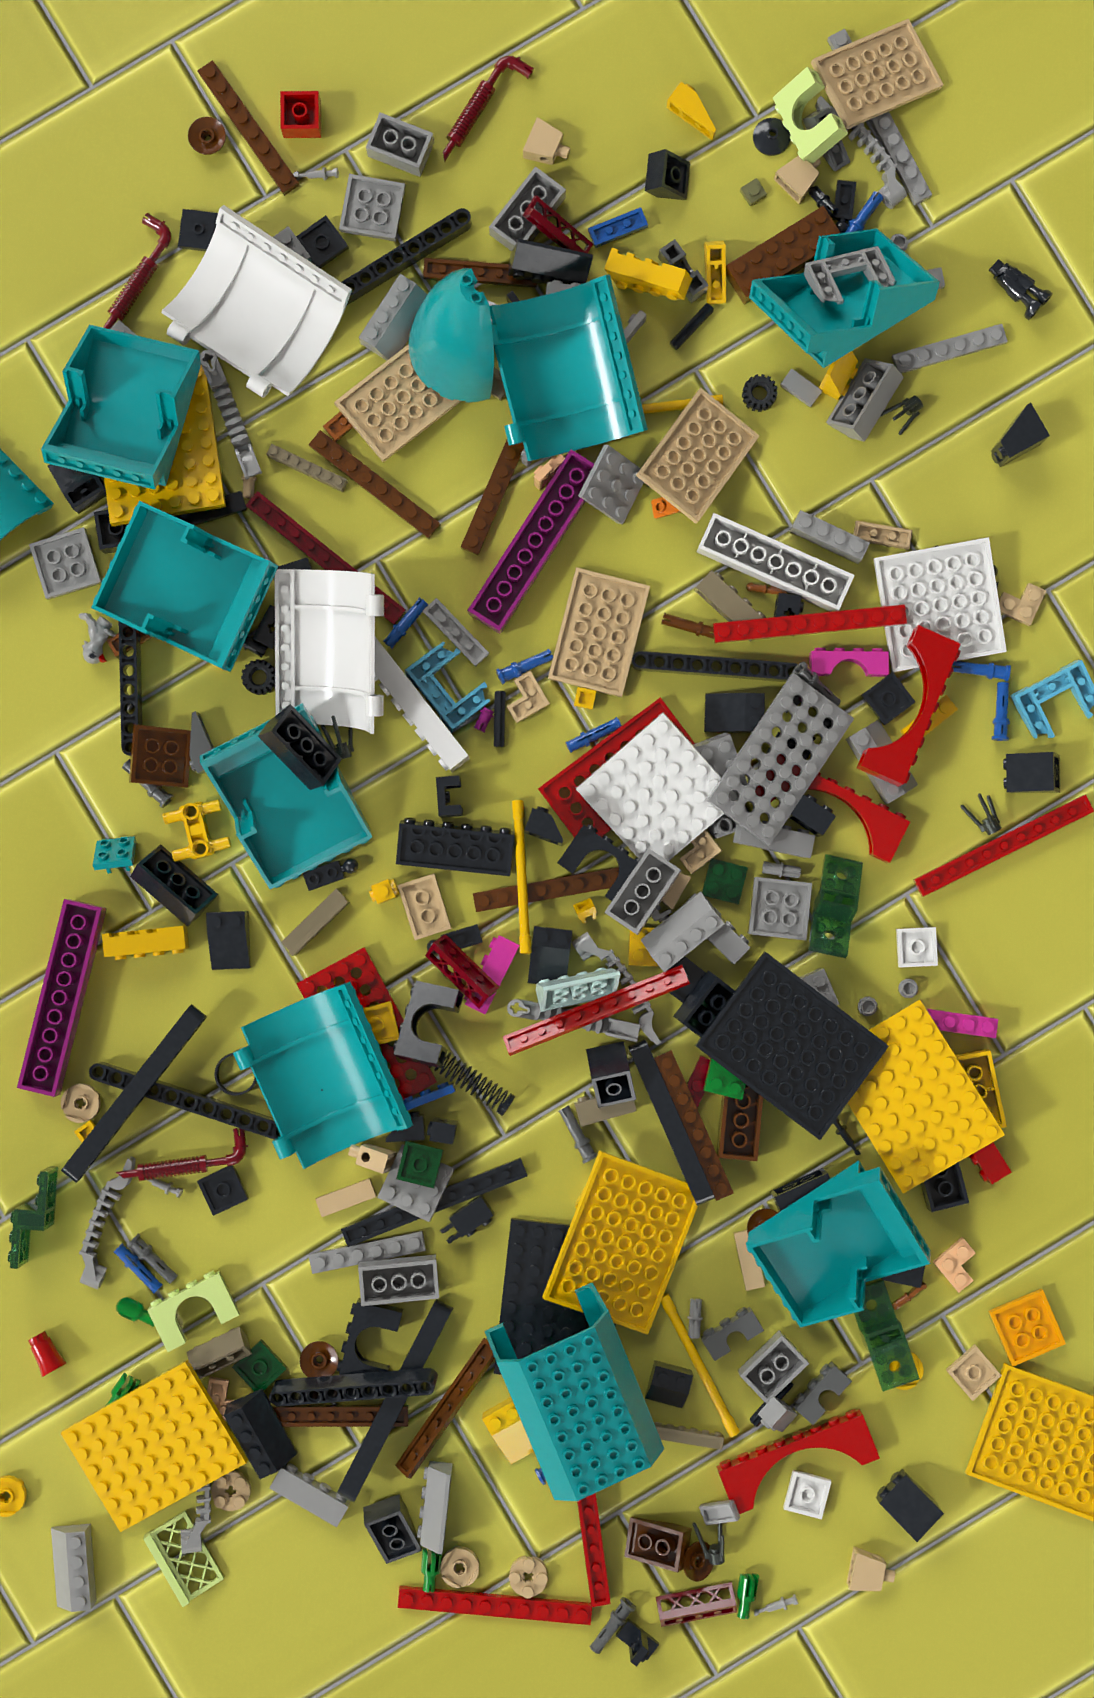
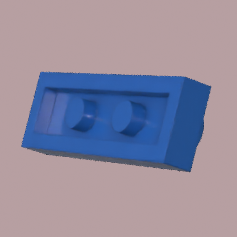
[588,207,648,248]
[403,1081,456,1111]

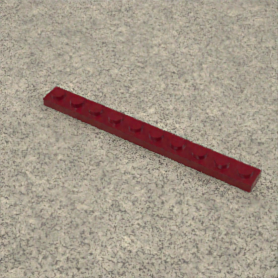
[245,491,406,625]

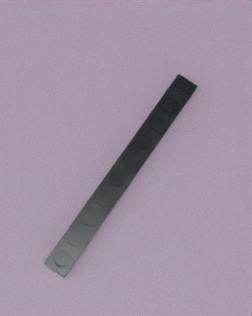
[341,1157,528,1247]

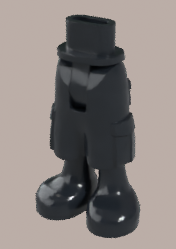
[989,259,1053,321]

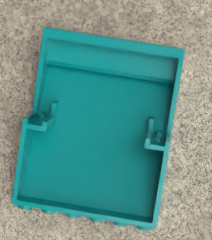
[749,229,940,368]
[41,324,201,490]
[91,501,278,672]
[199,703,372,889]
[746,1161,931,1328]

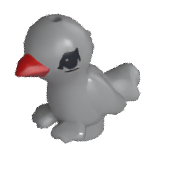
[79,613,116,664]

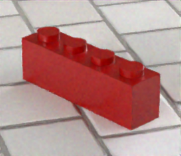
[968,1142,1012,1184]

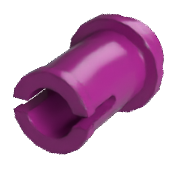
[474,707,494,733]

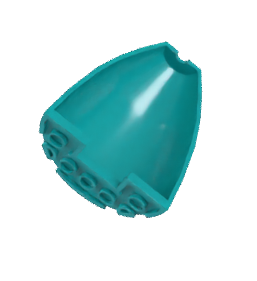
[408,268,494,403]

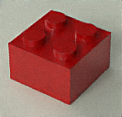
[280,91,321,138]

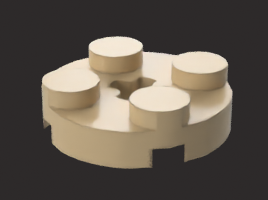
[61,1084,101,1123]
[211,1470,251,1511]
[440,1546,479,1588]
[509,1556,548,1599]

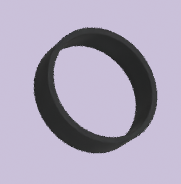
[214,1053,257,1096]

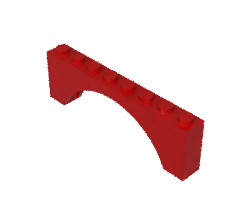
[856,625,961,787]
[755,754,910,863]
[716,1409,880,1514]

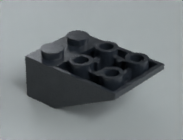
[47,464,106,514]

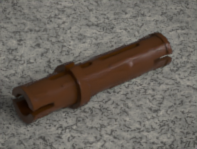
[661,612,714,639]

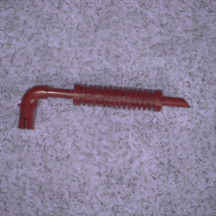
[442,56,534,162]
[103,213,171,329]
[116,1128,248,1181]

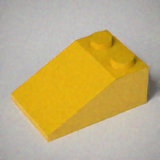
[819,351,858,400]
[482,1397,534,1464]

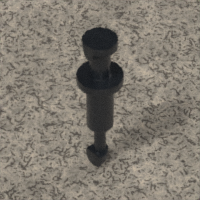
[833,1117,861,1155]

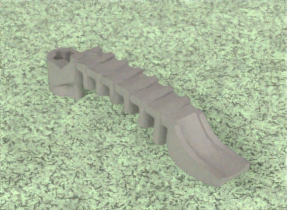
[815,96,907,209]
[200,350,262,479]
[571,932,661,1045]
[507,999,641,1042]
[79,1156,136,1290]
[181,1483,211,1554]

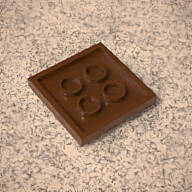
[129,725,191,788]

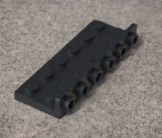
[396,818,515,876]

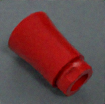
[28,1331,66,1377]

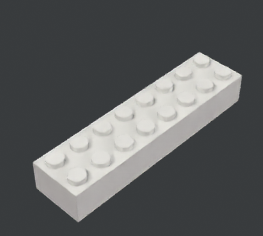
[697,513,854,612]
[375,637,470,772]

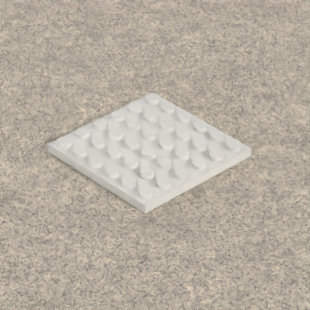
[873,537,1007,672]
[576,712,738,861]

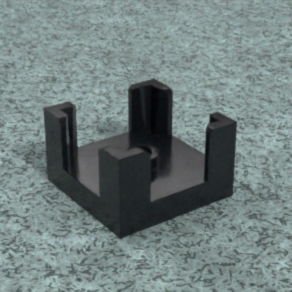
[436,776,463,818]

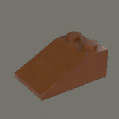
[624,1517,692,1573]

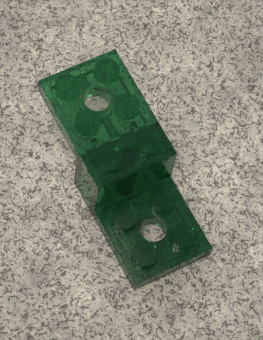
[808,854,863,959]
[8,1166,58,1269]
[853,1280,920,1392]

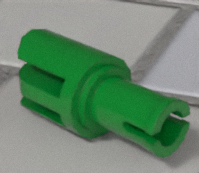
[116,1297,154,1327]
[105,1373,140,1406]
[421,1548,442,1593]
[737,1573,759,1619]

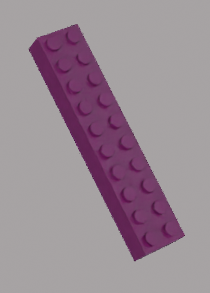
[467,449,594,634]
[17,899,107,1097]

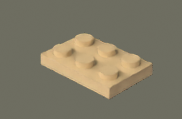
[397,874,452,940]

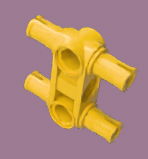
[162,799,231,861]

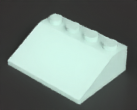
[535,968,620,1012]

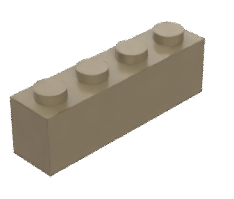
[694,570,766,641]

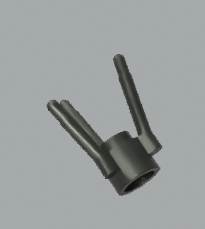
[881,395,923,435]
[321,715,354,759]
[960,793,1001,835]
[692,1522,725,1565]

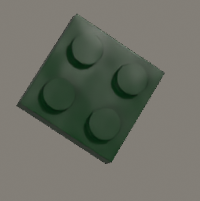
[702,859,748,905]
[396,1141,444,1189]
[232,1339,287,1392]

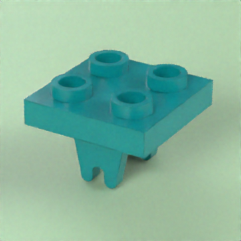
[93,836,137,874]

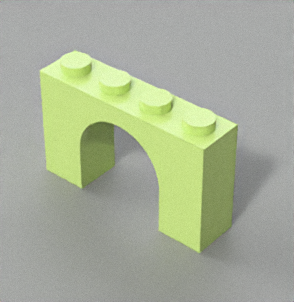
[773,67,848,163]
[147,1270,240,1352]

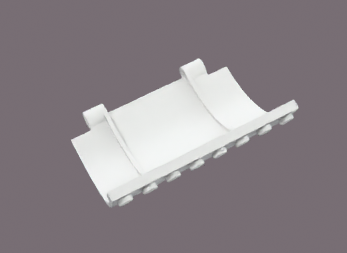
[161,205,352,398]
[275,569,384,734]

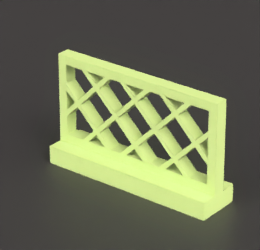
[143,1510,224,1607]

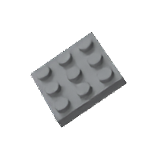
[339,174,406,242]
[578,445,644,525]
[29,527,102,600]
[748,877,812,940]
[377,1144,455,1222]

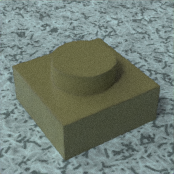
[740,178,767,206]

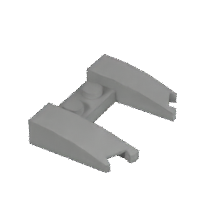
[804,246,896,304]

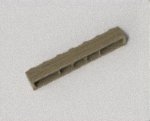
[266,444,348,492]
[654,1422,724,1450]

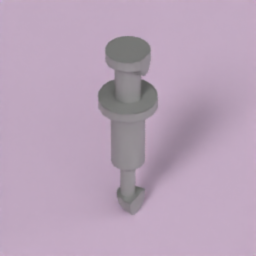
[293,167,339,180]
[146,1178,183,1198]
[754,1594,798,1616]

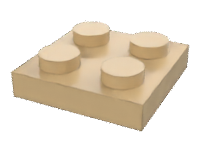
[946,1344,1002,1401]

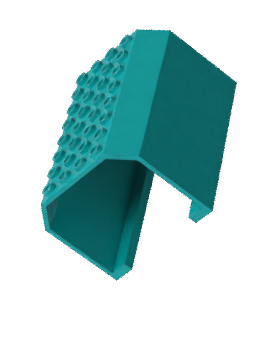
[484,1282,664,1501]

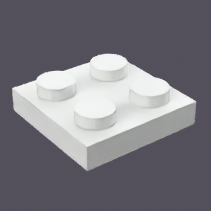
[896,927,938,967]
[783,1469,831,1520]

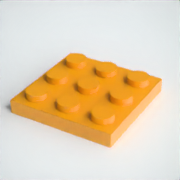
[988,1289,1066,1366]

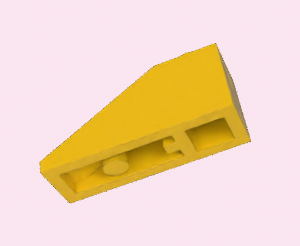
[666,82,716,140]
[704,241,726,304]

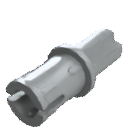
[762,861,801,878]
[687,1298,703,1339]

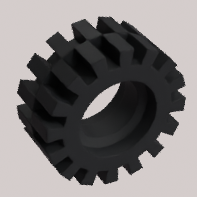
[742,374,778,412]
[241,659,275,695]

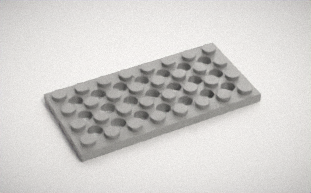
[706,673,854,845]

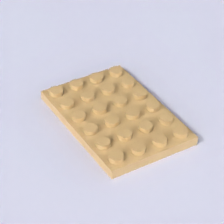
[811,19,943,130]
[334,344,461,462]
[636,388,759,524]
[548,567,650,698]

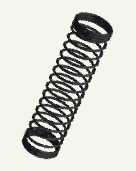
[426,1043,515,1116]

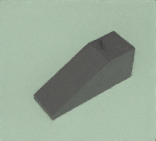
[803,108,850,171]
[189,711,214,774]

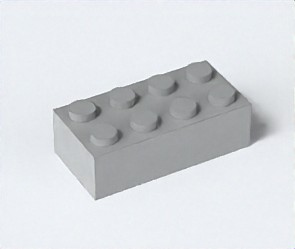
[489,167,566,251]
[358,1254,439,1306]

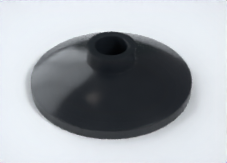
[753,118,791,156]

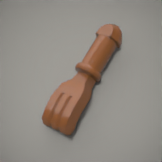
[746,583,787,595]
[891,1282,927,1310]

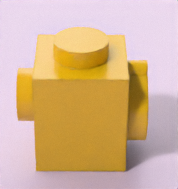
[369,879,400,904]

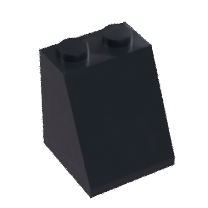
[991,402,1050,467]
[1003,752,1060,793]
[586,1041,636,1108]
[876,1469,944,1542]

